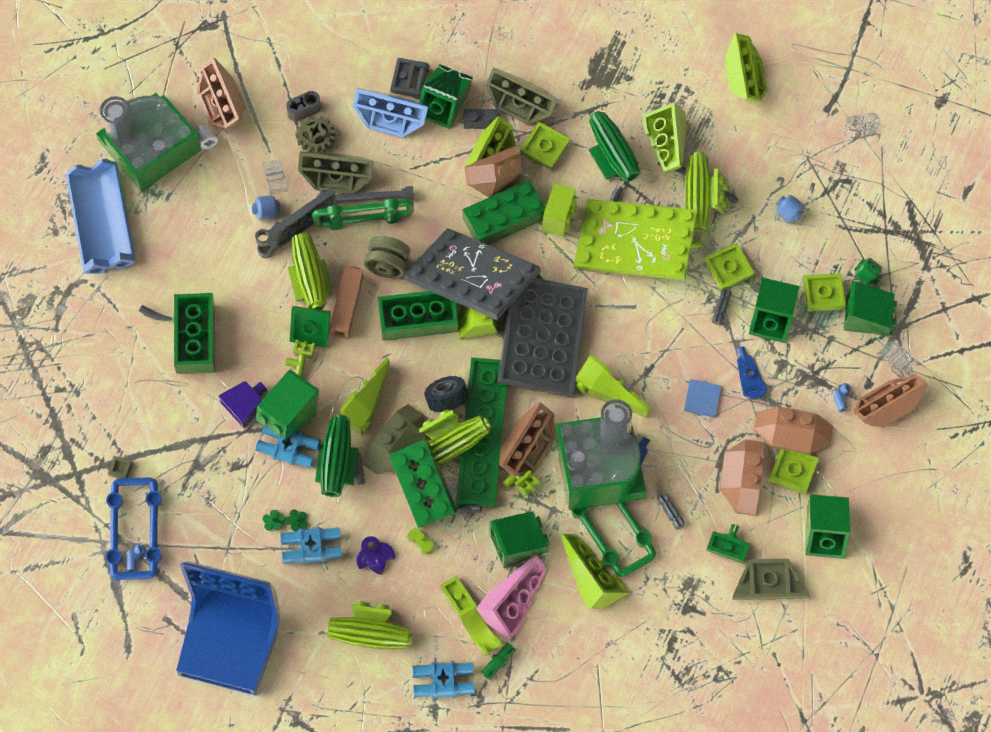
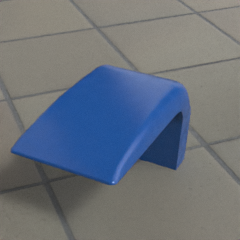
[176,561,280,696]

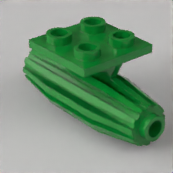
[589,111,641,182]
[315,415,358,497]

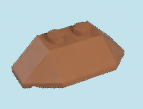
[197,58,246,129]
[465,145,522,197]
[853,374,928,428]
[500,402,554,477]
[754,406,833,455]
[720,439,765,516]

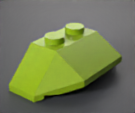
[725,33,767,102]
[465,116,515,166]

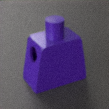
[218,381,267,429]

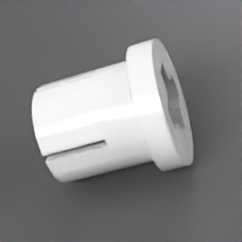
[196,124,218,149]

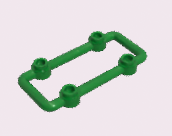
[312,199,414,230]
[571,502,656,577]

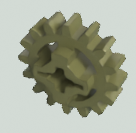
[295,115,336,152]

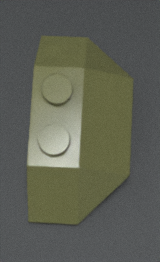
[485,68,559,125]
[298,152,374,194]
[362,404,427,475]

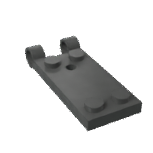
[255,188,336,259]

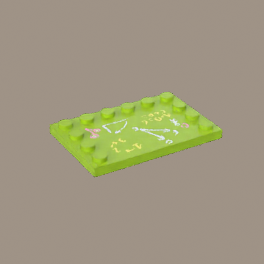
[573,199,698,281]

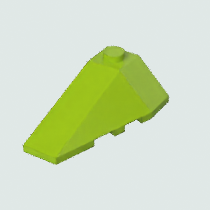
[643,103,687,173]
[458,305,498,339]
[575,354,650,418]
[340,358,390,436]
[561,534,629,609]

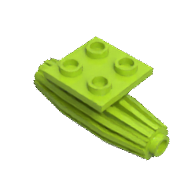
[685,152,729,231]
[288,233,333,310]
[417,409,492,466]
[327,601,413,649]

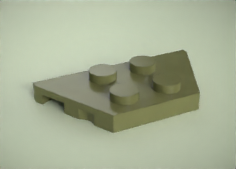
[732,559,809,600]

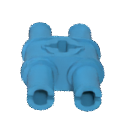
[255,425,321,468]
[280,526,342,565]
[413,660,475,699]

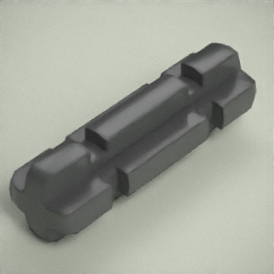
[712,289,732,325]
[657,493,685,529]

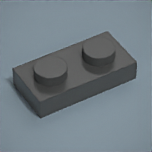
[464,109,500,129]

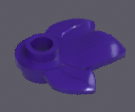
[356,536,395,575]

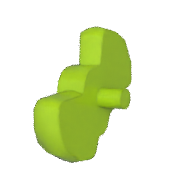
[407,528,434,554]

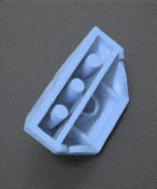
[353,88,428,137]

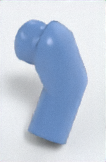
[833,383,851,412]
[126,544,145,572]

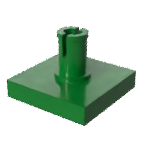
[290,306,331,347]

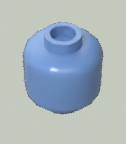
[251,195,280,221]
[776,195,804,223]

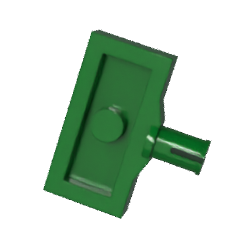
[706,524,750,564]

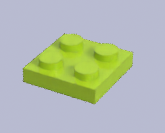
[520,122,570,170]
[704,243,755,291]
[803,273,846,312]
[769,449,819,495]

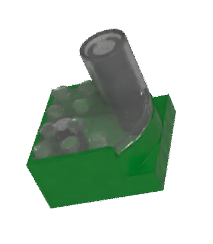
[96,93,201,192]
[556,399,647,510]

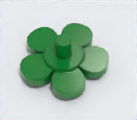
[285,509,308,531]
[262,510,285,531]

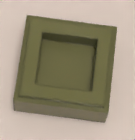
[108,456,133,478]

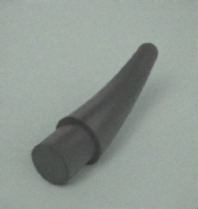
[609,185,624,202]
[139,304,172,321]
[355,453,365,485]
[456,505,482,514]

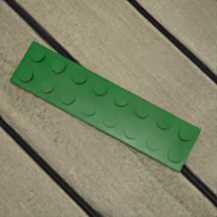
[456,357,507,508]

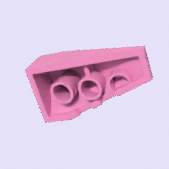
[476,555,547,639]

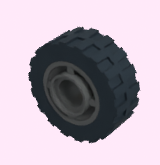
[424,376,469,413]

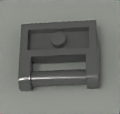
[390,58,430,99]

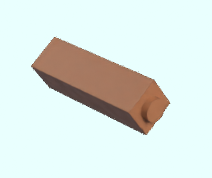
[329,266,364,339]

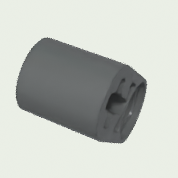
[286,91,321,121]

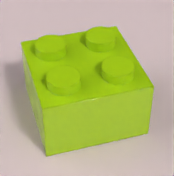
[542,183,578,237]

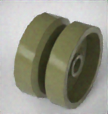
[364,236,410,279]

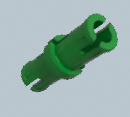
[481,642,516,680]

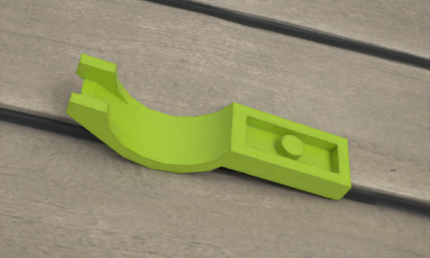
[440,576,503,657]

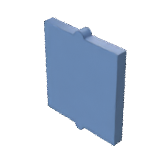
[684,379,721,418]

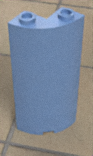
[66,159,136,274]

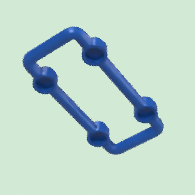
[105,477,162,580]

